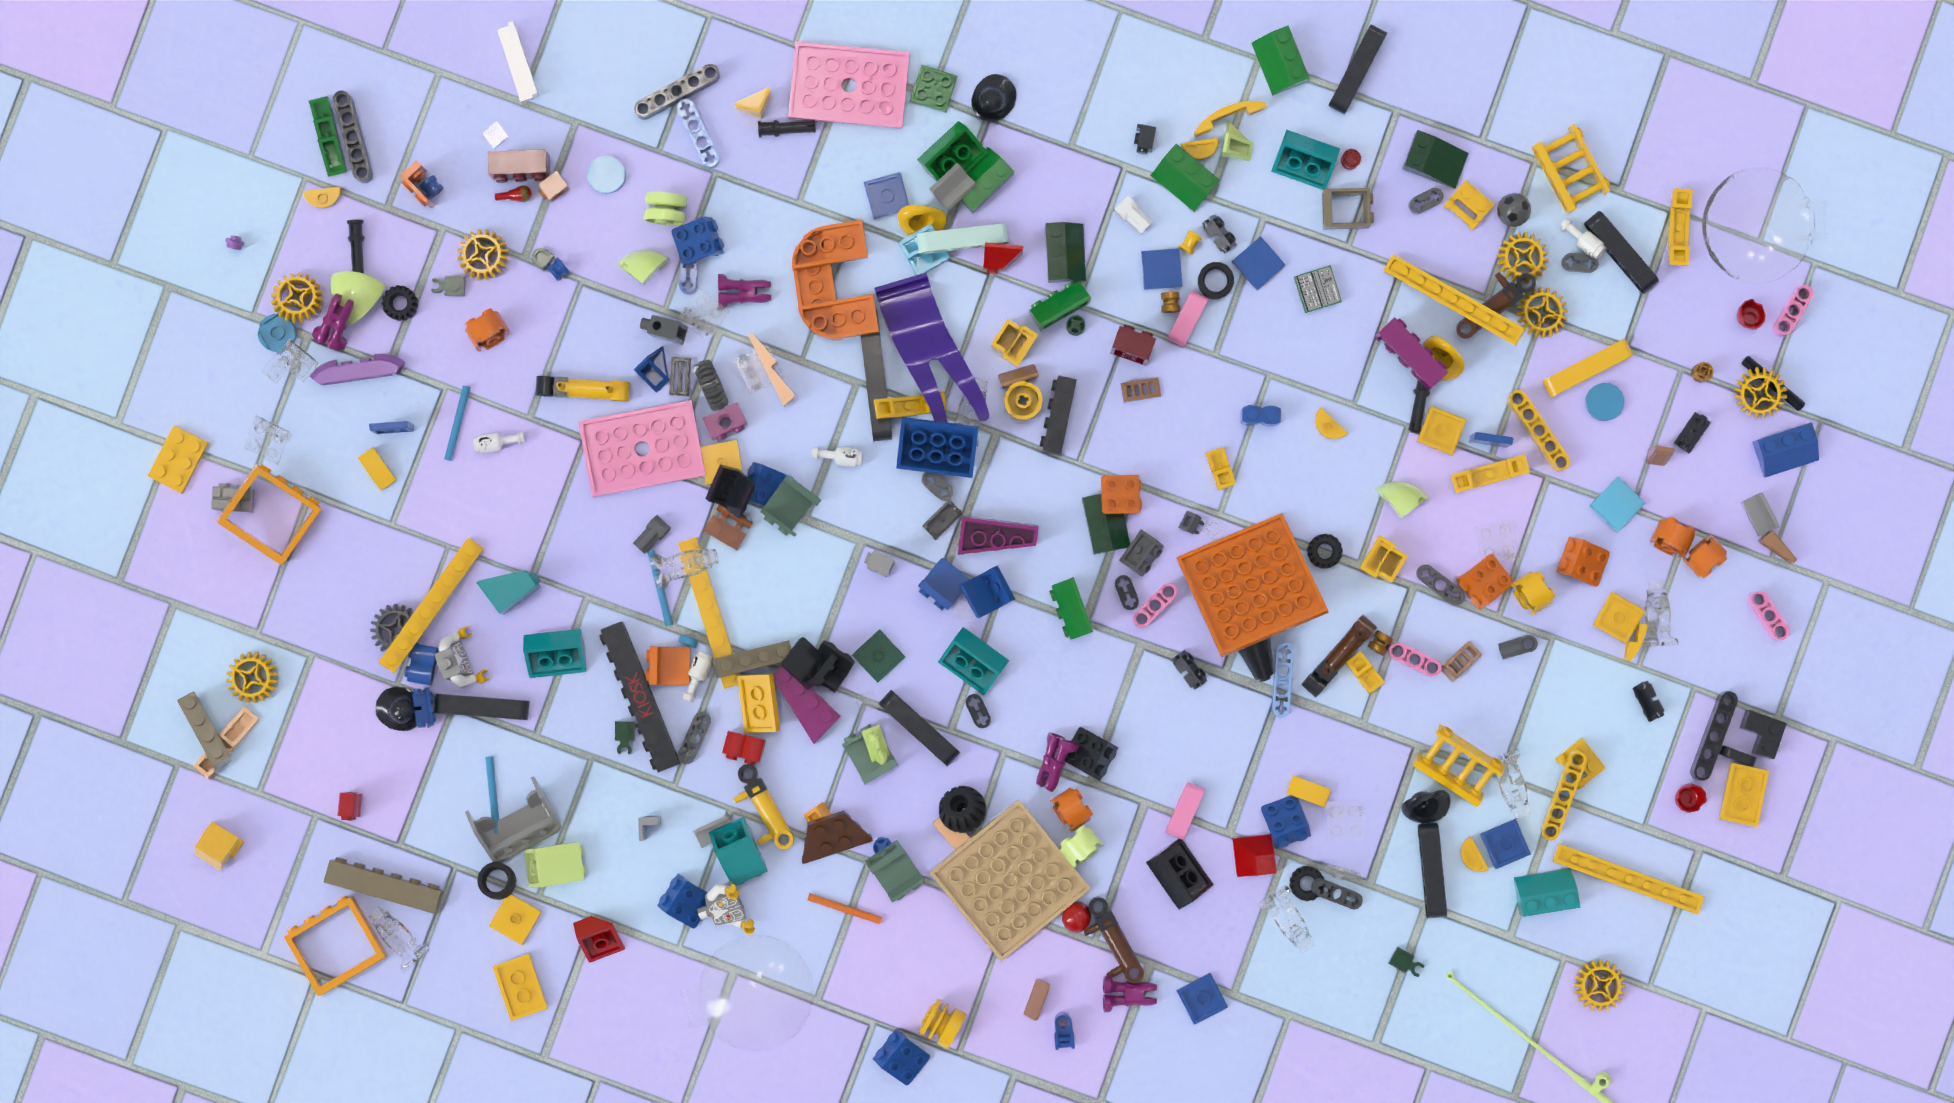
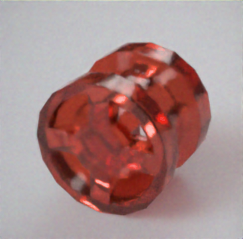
[1341,149,1361,170]

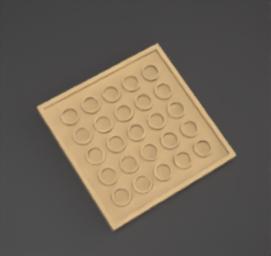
[929,799,1091,962]

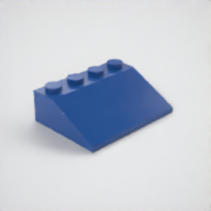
[896,417,979,478]

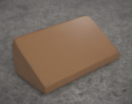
[998,364,1039,388]
[1023,979,1050,1021]

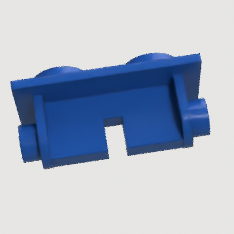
[412,687,436,728]

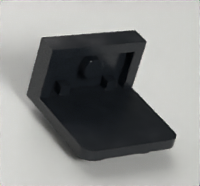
[705,464,755,518]
[781,637,839,690]
[818,640,855,693]
[1065,727,1118,781]

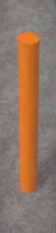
[807,893,882,924]

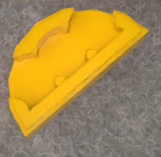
[1181,138,1219,160]
[302,187,341,209]
[1315,407,1348,439]
[1460,836,1489,872]

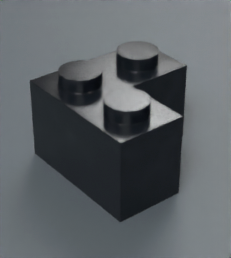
[1739,710,1787,759]

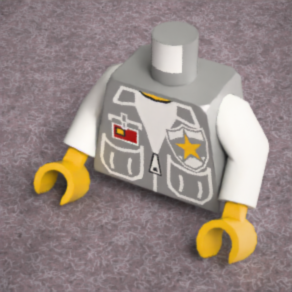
[435,626,490,687]
[697,881,755,935]

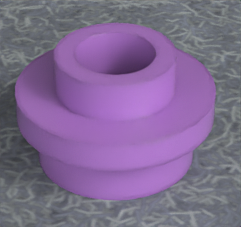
[225,235,245,250]

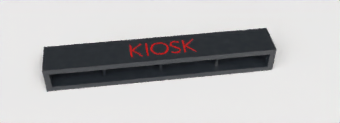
[599,621,681,773]

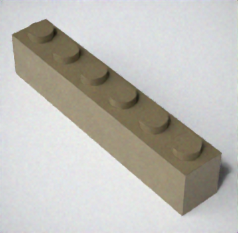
[323,857,444,914]

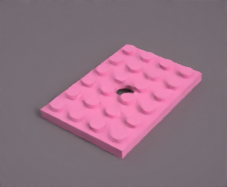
[788,42,910,129]
[578,400,706,497]

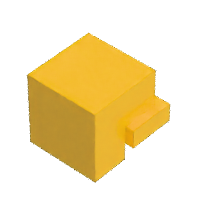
[991,318,1038,367]
[1359,535,1408,583]
[195,821,244,871]

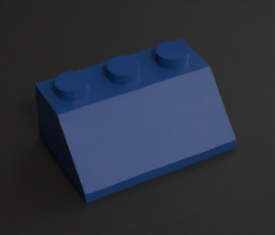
[1752,422,1819,478]

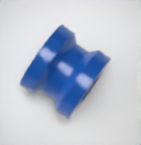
[419,175,444,199]
[546,257,570,281]
[873,837,891,854]

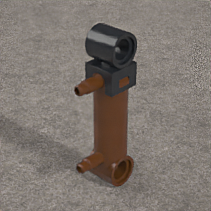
[1456,272,1536,339]
[1301,615,1377,698]
[1083,896,1144,983]

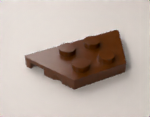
[801,810,873,864]

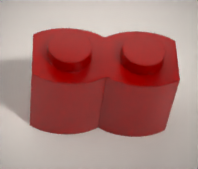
[722,731,766,765]
[337,792,363,821]

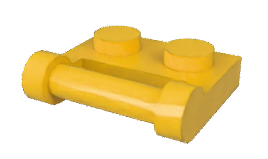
[1444,180,1495,231]
[1555,738,1606,789]

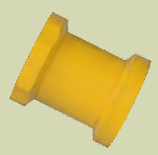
[1178,230,1202,255]

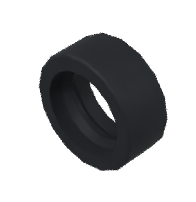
[1198,262,1234,299]
[477,862,517,900]

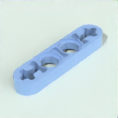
[677,99,719,168]
[1272,643,1294,717]

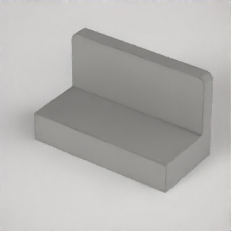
[929,163,977,210]
[1741,492,1780,536]
[692,814,732,848]
[638,816,661,841]

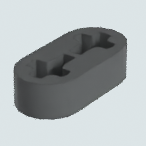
[1408,188,1444,214]
[1561,253,1599,273]
[921,472,953,501]

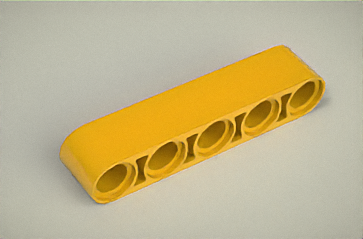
[1542,339,1634,397]
[1507,390,1570,472]
[1541,749,1587,841]

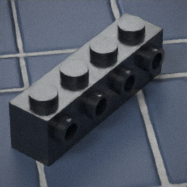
[1039,376,1077,456]

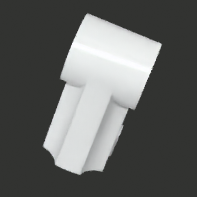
[1113,195,1153,234]

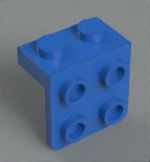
[672,217,724,265]
[747,462,793,507]
[918,558,970,611]
[960,565,1015,618]
[1261,795,1311,849]
[657,873,708,929]
[873,1029,930,1085]

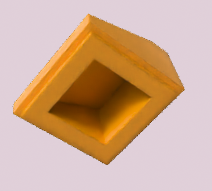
[804,802,831,822]

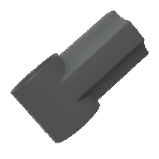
[633,515,671,554]
[1498,635,1538,660]

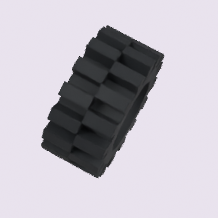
[381,285,418,321]
[1307,534,1343,569]
[1289,866,1324,901]

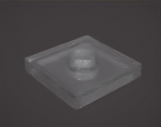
[1318,862,1361,881]

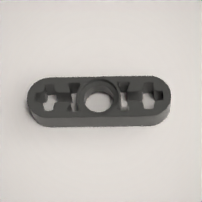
[1416,564,1465,606]
[677,712,711,764]
[1311,878,1363,910]

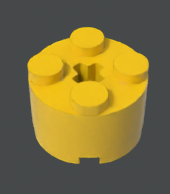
[1004,381,1043,421]
[1511,571,1556,616]

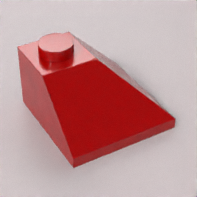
[983,242,1024,274]
[1232,834,1277,877]
[573,916,625,963]

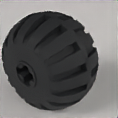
[939,786,986,833]

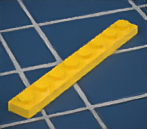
[1383,254,1526,346]
[678,537,740,689]
[378,538,484,674]
[1552,843,1705,915]

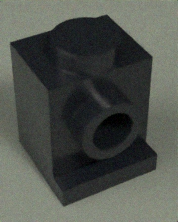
[1134,124,1156,154]

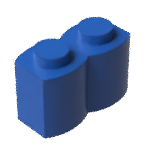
[1240,405,1281,427]
[404,644,439,686]

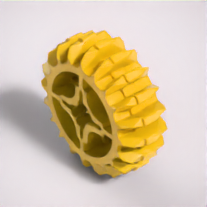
[457,229,509,280]
[1497,232,1549,284]
[271,272,323,324]
[1516,287,1568,339]
[1734,367,1787,419]
[226,652,279,703]
[1573,959,1626,1012]

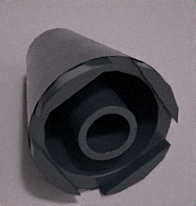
[1238,638,1273,682]

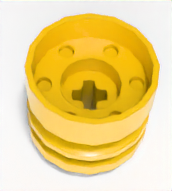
[919,998,967,1050]

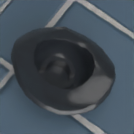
[971,74,1016,122]
[375,687,421,731]
[1401,790,1451,823]

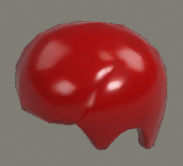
[1736,299,1766,330]
[1675,784,1707,813]
[1062,901,1091,933]

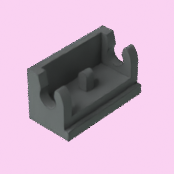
[922,499,963,540]

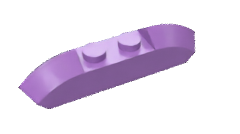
[309,354,405,386]

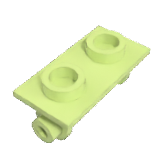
[861,724,890,765]

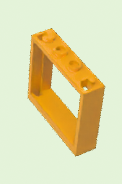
[216,464,322,566]
[284,895,388,997]

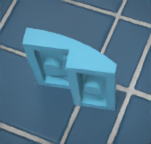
[898,223,951,275]
[1589,477,1645,532]

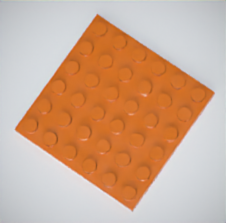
[1176,513,1329,658]

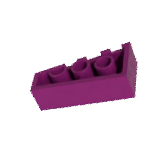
[1374,317,1448,390]
[957,515,1039,555]
[773,666,841,744]

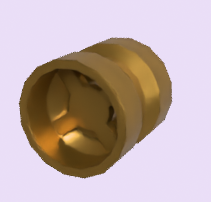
[1161,292,1180,313]
[1691,362,1714,383]
[1367,630,1393,656]

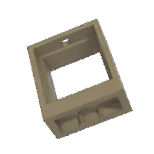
[1322,188,1374,230]

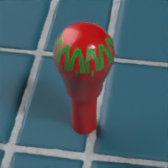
[495,185,532,202]

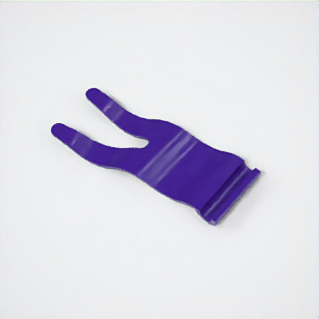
[874,273,990,423]

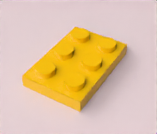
[147,425,209,494]
[737,673,780,733]
[1719,763,1769,827]
[492,953,548,1021]

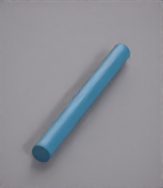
[444,385,470,461]
[647,550,673,626]
[485,756,499,834]

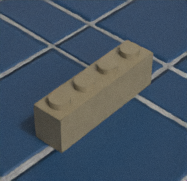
[712,640,791,679]
[177,691,233,771]

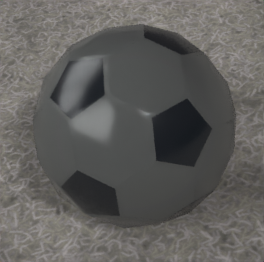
[1497,193,1531,227]

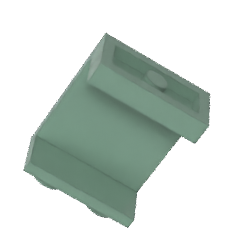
[760,475,821,537]
[842,724,898,785]
[865,840,925,903]

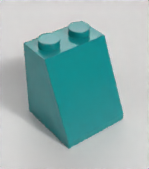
[476,570,541,614]
[709,816,768,886]

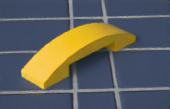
[1194,101,1267,138]
[1668,188,1693,266]
[874,392,947,419]
[1450,454,1530,493]

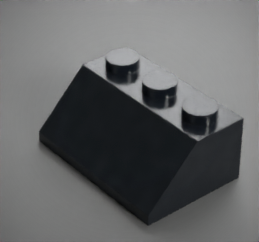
[1146,838,1214,910]

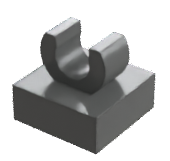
[1178,511,1204,534]

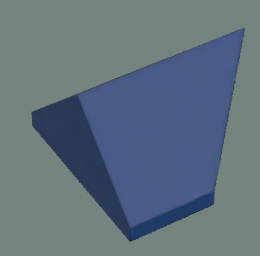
[633,346,670,393]

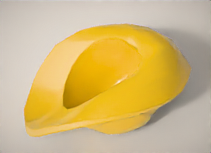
[897,205,947,236]
[1422,336,1465,381]

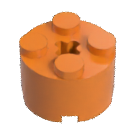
[465,308,510,352]
[1650,517,1695,558]
[1682,534,1727,579]
[1050,788,1093,832]

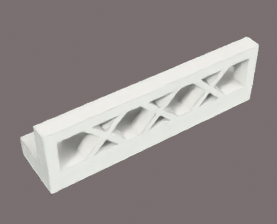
[497,21,539,103]

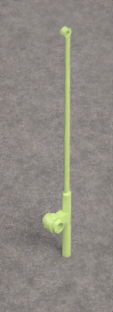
[1446,971,1614,1103]

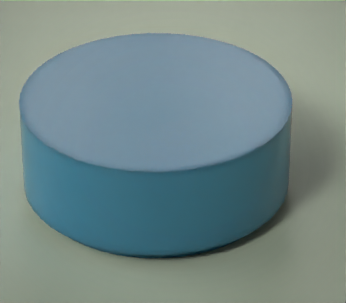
[678,635,698,648]

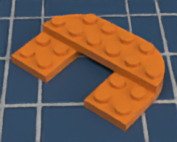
[792,219,880,341]

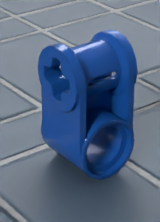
[1054,1012,1075,1050]

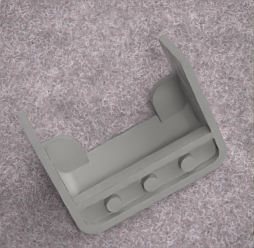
[465,776,561,862]

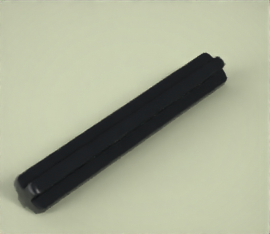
[1742,356,1805,411]

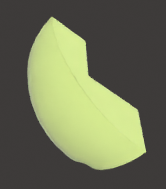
[617,250,670,285]
[331,271,385,325]
[1375,481,1429,518]

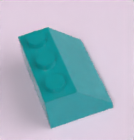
[1271,129,1340,190]
[938,627,1010,695]
[523,629,587,678]
[1513,868,1581,917]

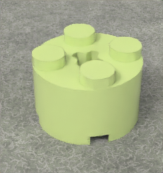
[1060,825,1104,868]

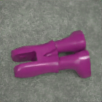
[718,274,771,310]
[312,293,354,350]
[1036,732,1080,792]
[1103,976,1157,1012]

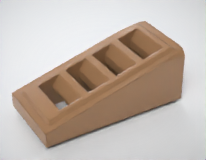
[1120,378,1161,403]
[1646,445,1675,466]
[1758,531,1797,564]
[1441,641,1482,682]

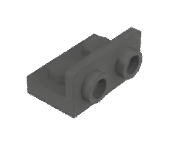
[1119,529,1164,577]

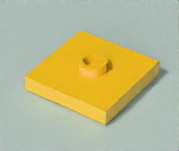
[1416,406,1467,456]
[700,440,743,485]
[1592,592,1645,644]
[489,894,542,945]

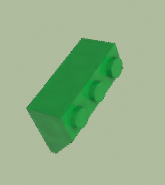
[1251,25,1309,96]
[917,121,988,182]
[1150,143,1220,212]
[960,147,1014,213]
[1029,281,1091,332]
[1049,577,1093,640]

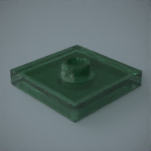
[852,629,905,683]

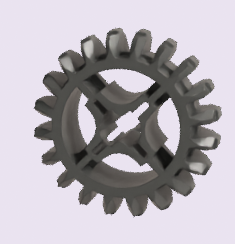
[694,359,729,411]
[370,604,422,652]

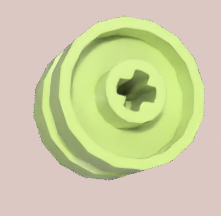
[643,192,688,226]

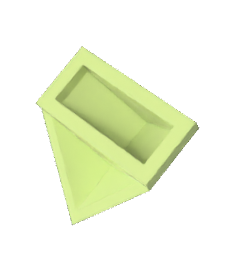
[1221,119,1253,161]

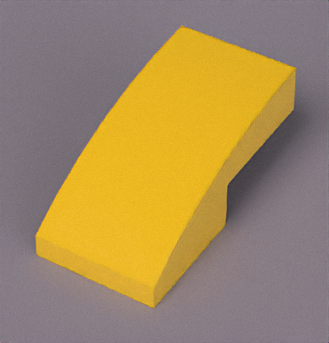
[1205,446,1236,490]
[357,447,396,491]
[1623,623,1647,661]
[1346,651,1385,695]
[1287,775,1331,808]

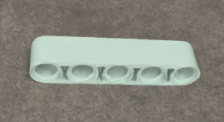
[916,223,1009,254]

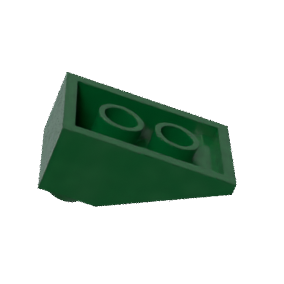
[1402,130,1469,189]

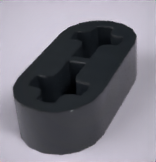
[1115,575,1139,610]
[966,694,991,728]
[1719,745,1757,767]

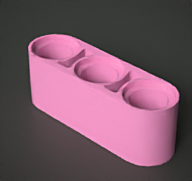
[1772,285,1813,337]
[1167,290,1209,348]
[1132,583,1178,628]
[1747,591,1790,640]
[1387,642,1442,677]
[1165,781,1205,840]

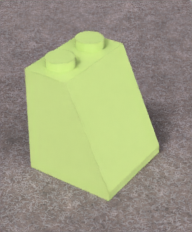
[524,842,586,888]

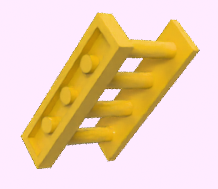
[1531,124,1611,214]
[1412,724,1505,808]

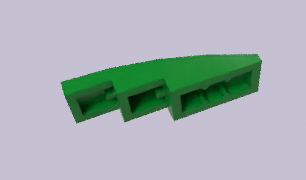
[308,96,347,177]

